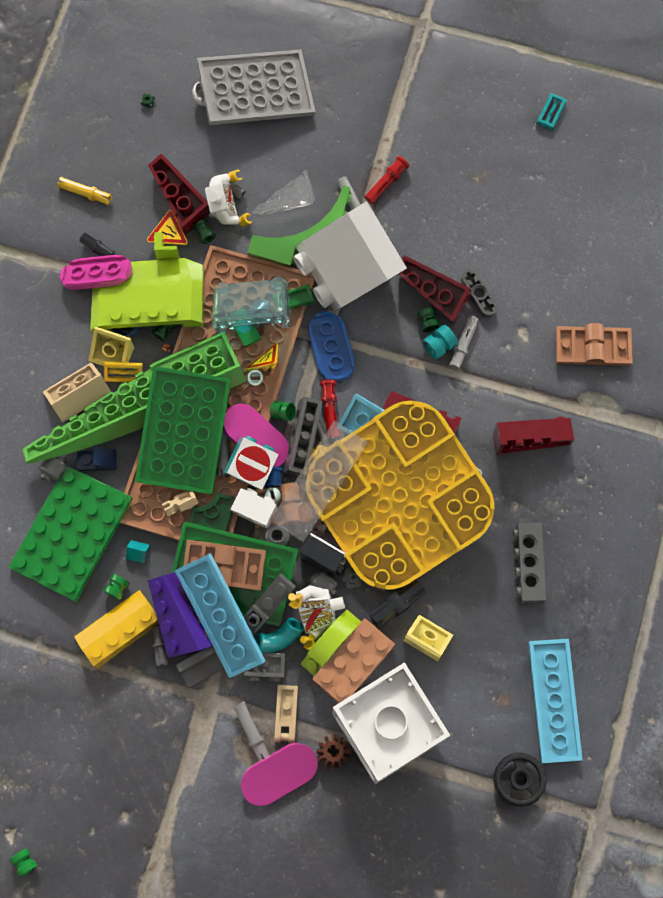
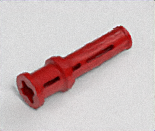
[364,156,410,204]
[319,380,339,439]

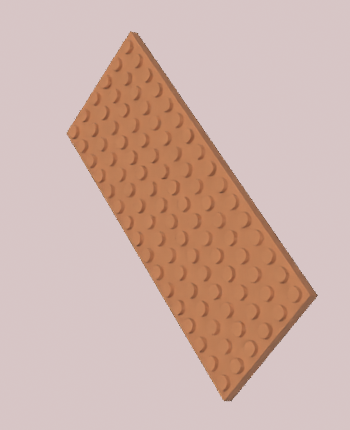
[120,245,315,541]

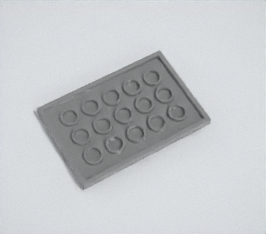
[196,50,316,125]

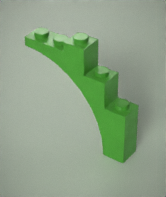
[247,186,352,267]

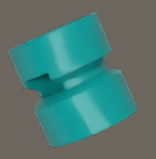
[422,325,458,360]

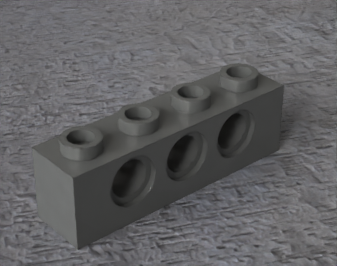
[283,396,322,478]
[513,523,546,604]

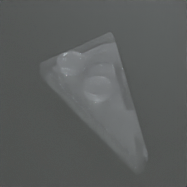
[252,170,315,218]

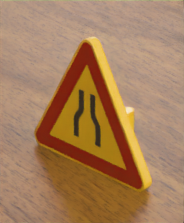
[147,210,188,245]
[245,343,279,372]

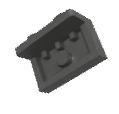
[243,653,285,682]

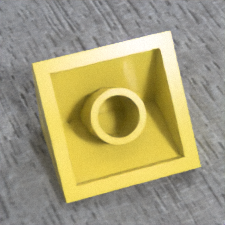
[89,327,134,369]
[404,615,453,662]

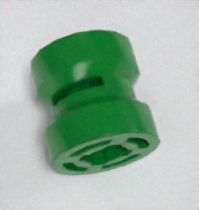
[269,401,296,421]
[103,574,130,600]
[9,848,38,878]

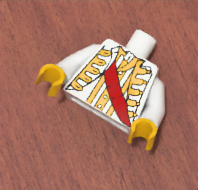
[205,170,252,227]
[288,585,345,650]

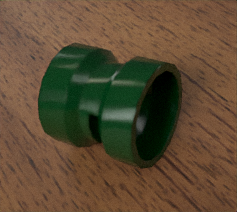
[417,308,440,333]

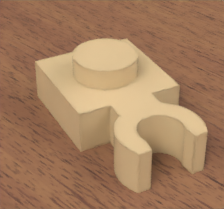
[162,490,198,516]

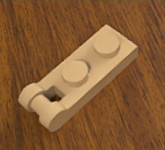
[274,685,298,744]

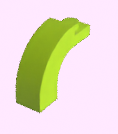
[301,610,361,676]

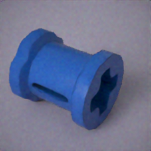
[266,466,283,488]

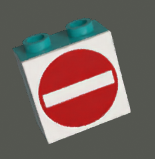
[223,436,279,490]

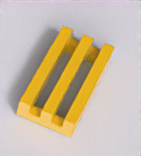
[104,361,143,382]

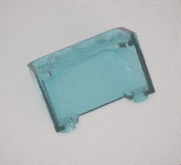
[212,277,292,334]

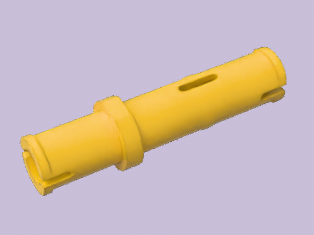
[57,177,112,205]

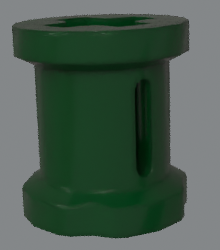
[193,219,216,244]
[152,324,176,342]

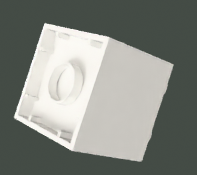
[332,662,450,785]

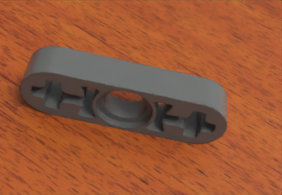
[461,269,497,318]

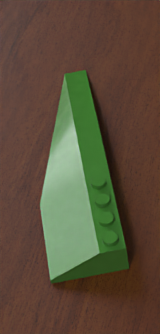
[23,332,247,464]

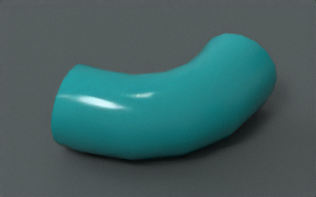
[253,618,304,653]

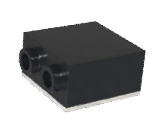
[300,533,345,579]

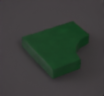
[189,493,236,532]

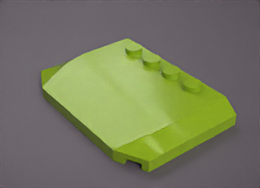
[90,258,204,333]

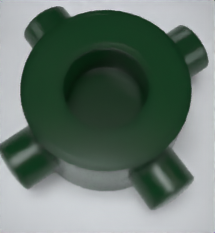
[140,94,155,108]

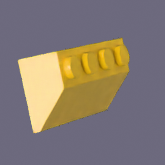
[75,590,159,669]

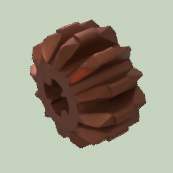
[316,734,351,770]

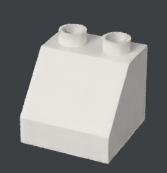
[293,201,406,311]

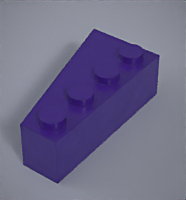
[147,572,213,658]

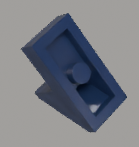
[77,446,117,472]

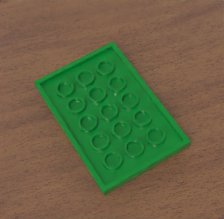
[135,366,231,494]
[8,466,133,602]
[171,522,299,626]

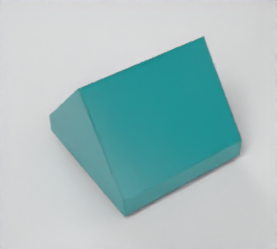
[126,540,150,564]

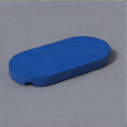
[308,311,355,383]

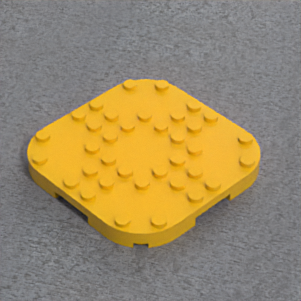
[306,401,494,589]

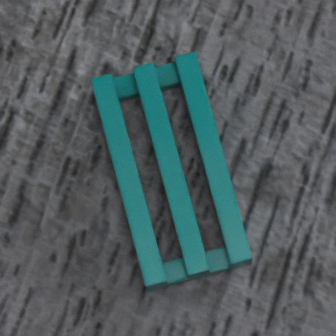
[536,93,567,131]

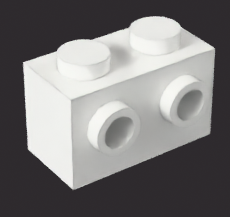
[231,488,278,529]

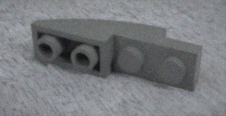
[243,574,296,636]

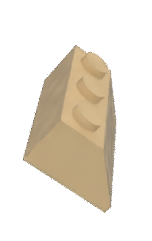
[43,362,111,423]

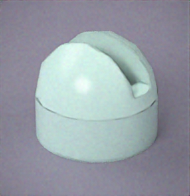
[248,370,263,386]
[265,488,281,504]

